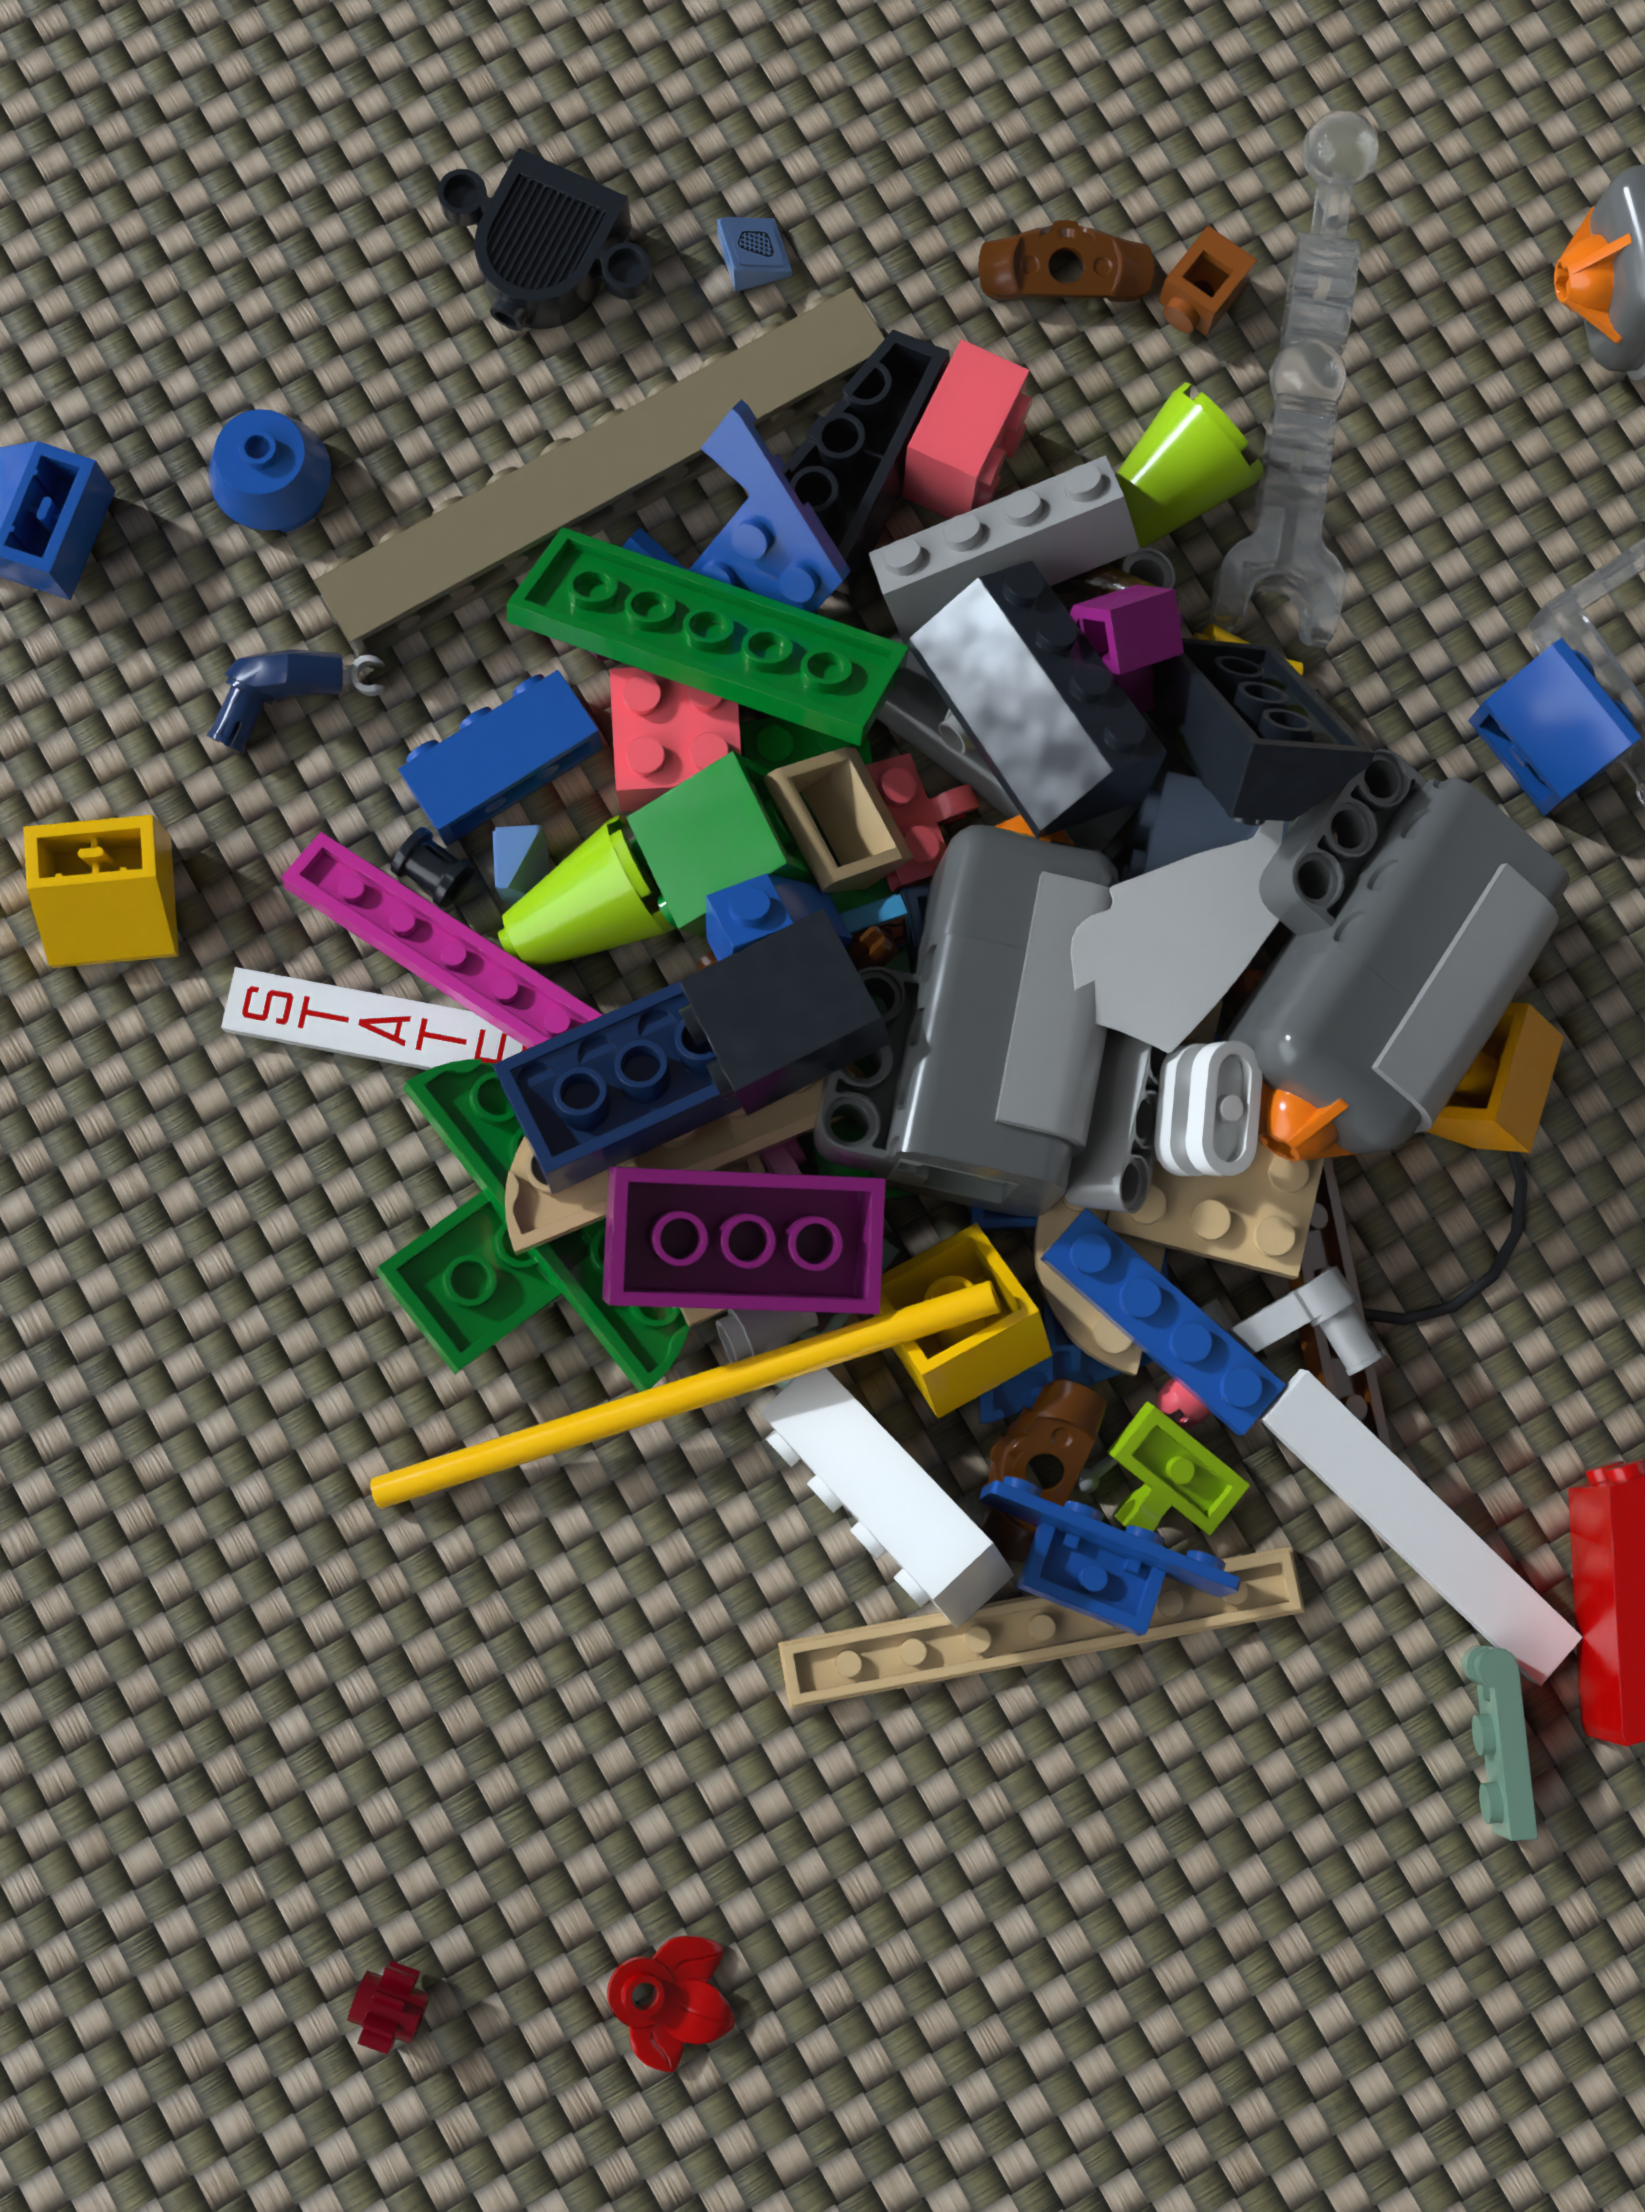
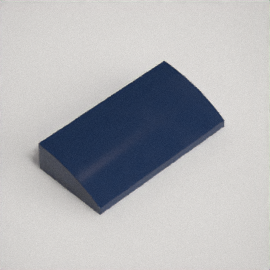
[493,981,743,1195]

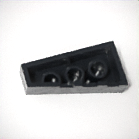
[781,330,950,596]

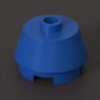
[208,409,331,533]

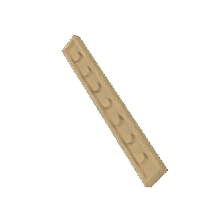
[778,1547,1305,1709]

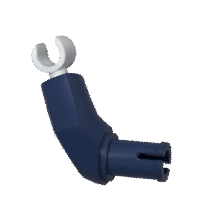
[206,649,386,753]

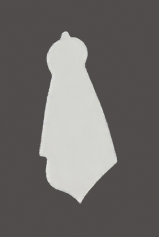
[1071,816,1336,1053]

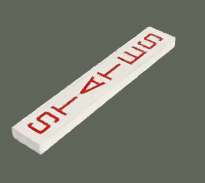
[221,967,528,1070]

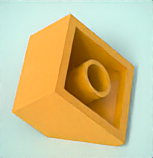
[1426,1003,1564,1153]

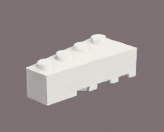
[759,1368,1014,1630]

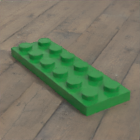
[507,527,909,746]

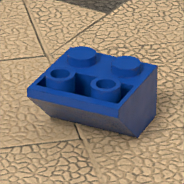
[0,441,116,601]
[1468,637,1642,816]

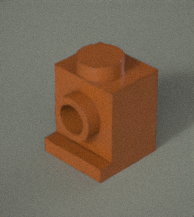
[1158,225,1257,336]

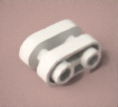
[1154,1041,1263,1176]

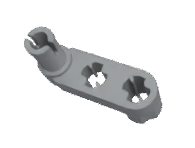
[1200,1266,1386,1376]

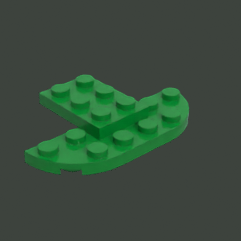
[375,1059,690,1392]

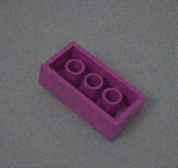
[603,1166,886,1314]

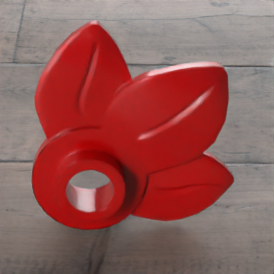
[607,1935,735,2072]

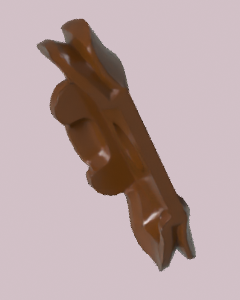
[978,220,1155,302]
[982,1378,1107,1562]

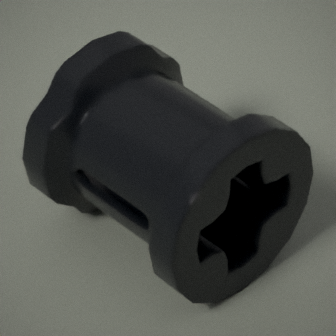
[390,827,476,909]

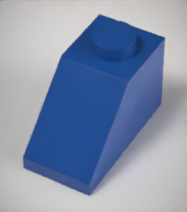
[706,873,852,961]

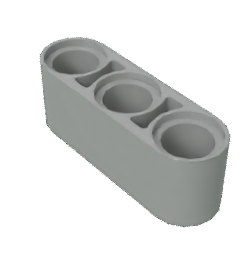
[1064,1028,1168,1214]

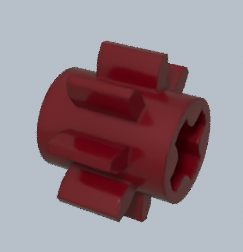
[347,1960,431,2055]

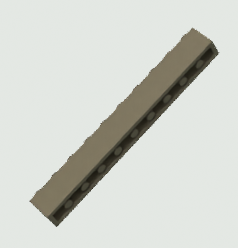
[314,287,885,658]

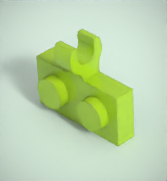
[1107,1401,1250,1536]

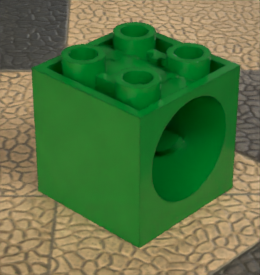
[626,751,818,939]

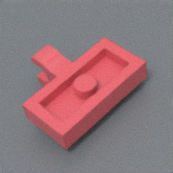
[865,753,979,892]

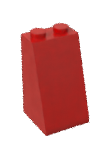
[1568,1459,1645,1747]

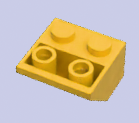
[23,814,179,969]

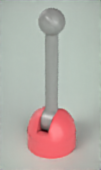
[1074,1377,1212,1494]

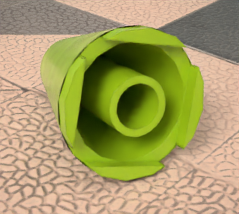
[1115,382,1265,548]
[498,815,675,970]

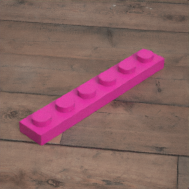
[281,832,602,1049]

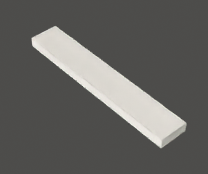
[1258,1369,1582,1686]

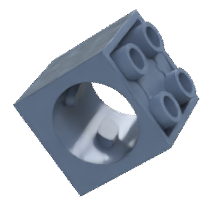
[1119,771,1289,883]

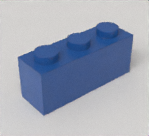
[398,670,603,847]

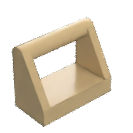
[763,747,914,893]

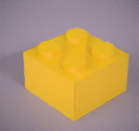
[874,1223,1052,1419]

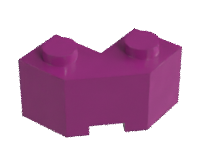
[1070,585,1184,714]

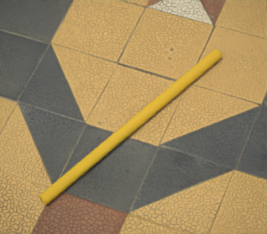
[370,1280,1001,1509]

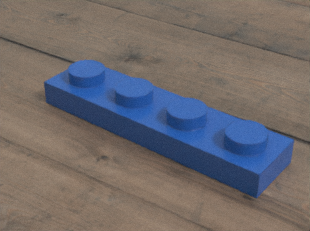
[1040,1208,1286,1436]

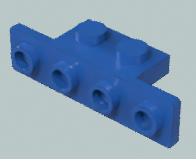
[978,1476,1242,1636]

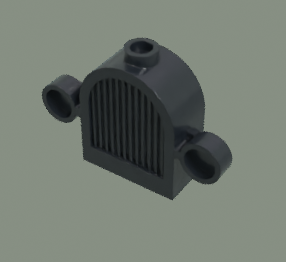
[437,148,652,331]

